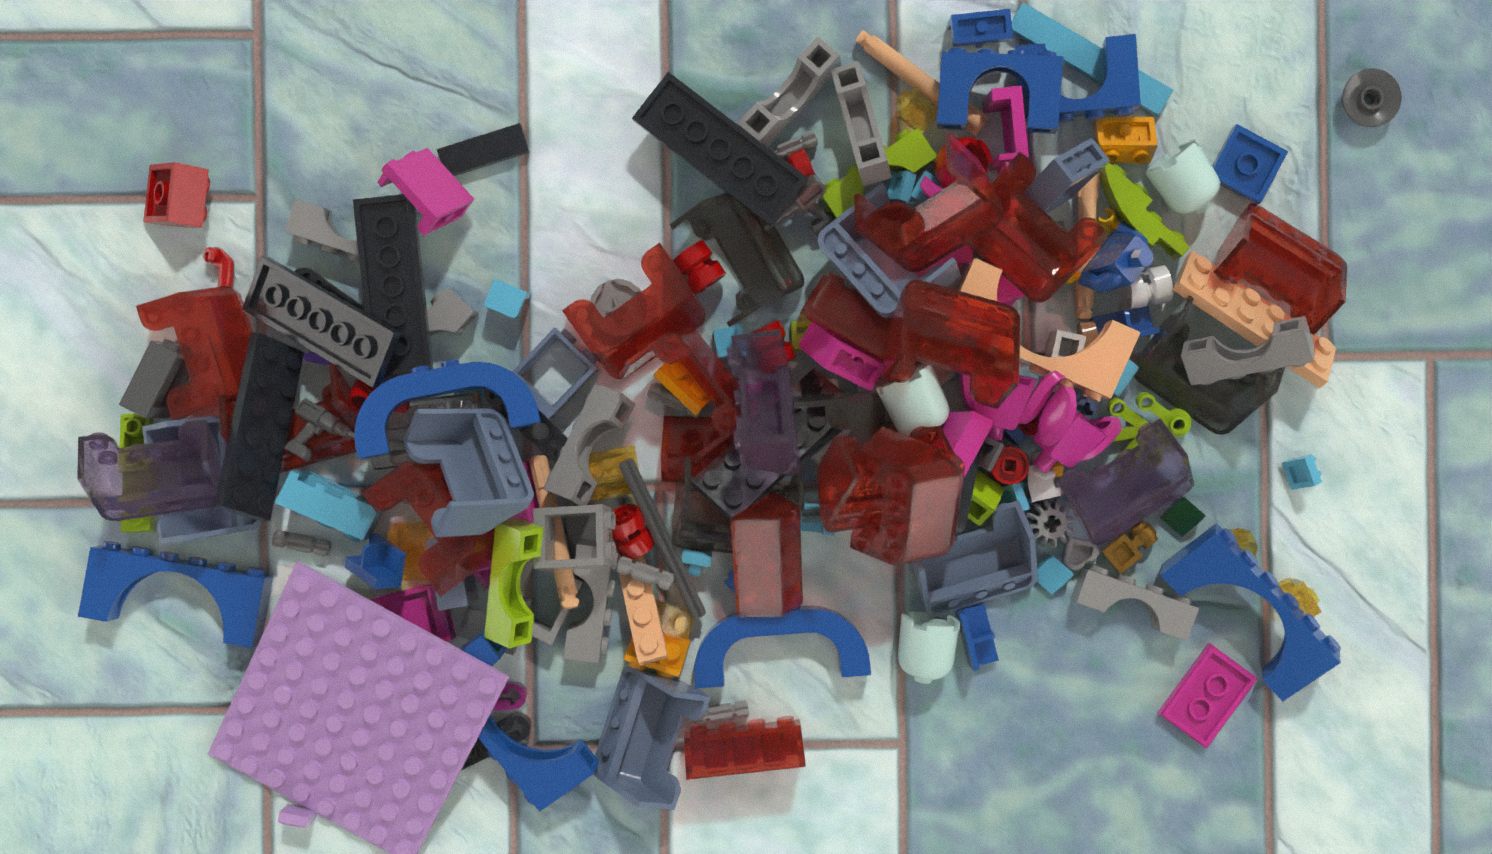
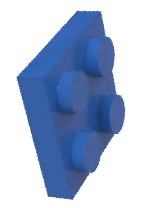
[1212,124,1288,204]

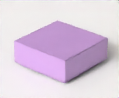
[278,804,316,828]

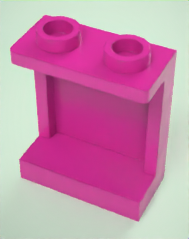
[982,86,1029,174]
[377,148,474,236]
[369,583,457,642]

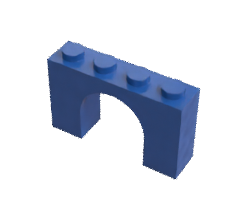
[1015,34,1141,123]
[937,48,1063,134]

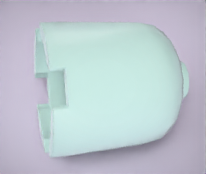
[1145,139,1220,215]
[876,363,949,440]
[898,610,960,684]

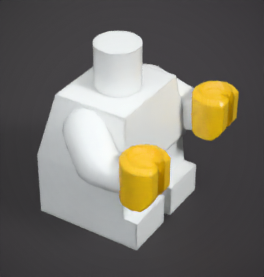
[1028,451,1065,502]

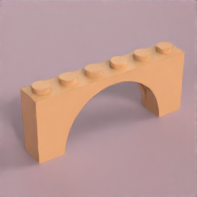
[942,258,1141,402]

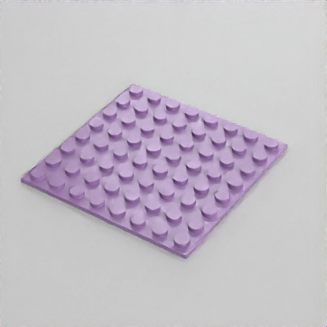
[208,561,510,854]

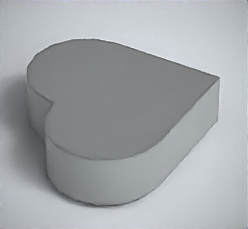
[1061,536,1099,571]

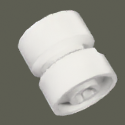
[1121,265,1173,310]

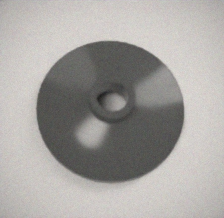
[1342,68,1402,127]

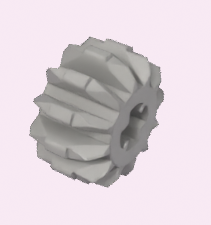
[1025,499,1075,548]

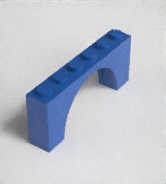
[1160,523,1341,702]
[78,541,274,648]
[459,629,599,812]

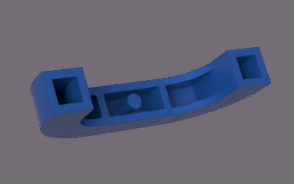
[355,360,541,460]
[694,602,871,689]

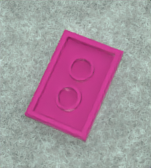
[1157,643,1258,749]

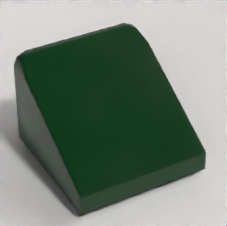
[1160,496,1206,537]

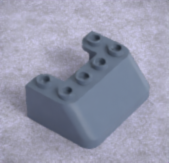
[818,182,962,318]
[403,409,534,537]
[142,414,262,544]
[905,500,1038,616]
[594,666,711,810]

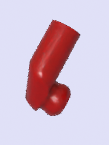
[203,247,235,287]

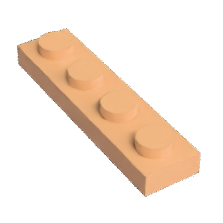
[616,551,669,665]

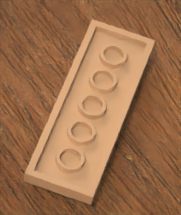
[1173,251,1336,388]

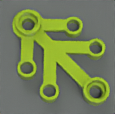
[1107,392,1192,472]

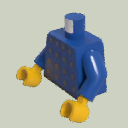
[1058,208,1153,293]

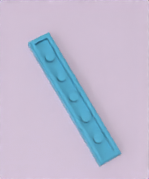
[1011,2,1173,117]

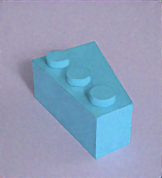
[275,469,386,542]

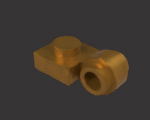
[1100,520,1158,574]

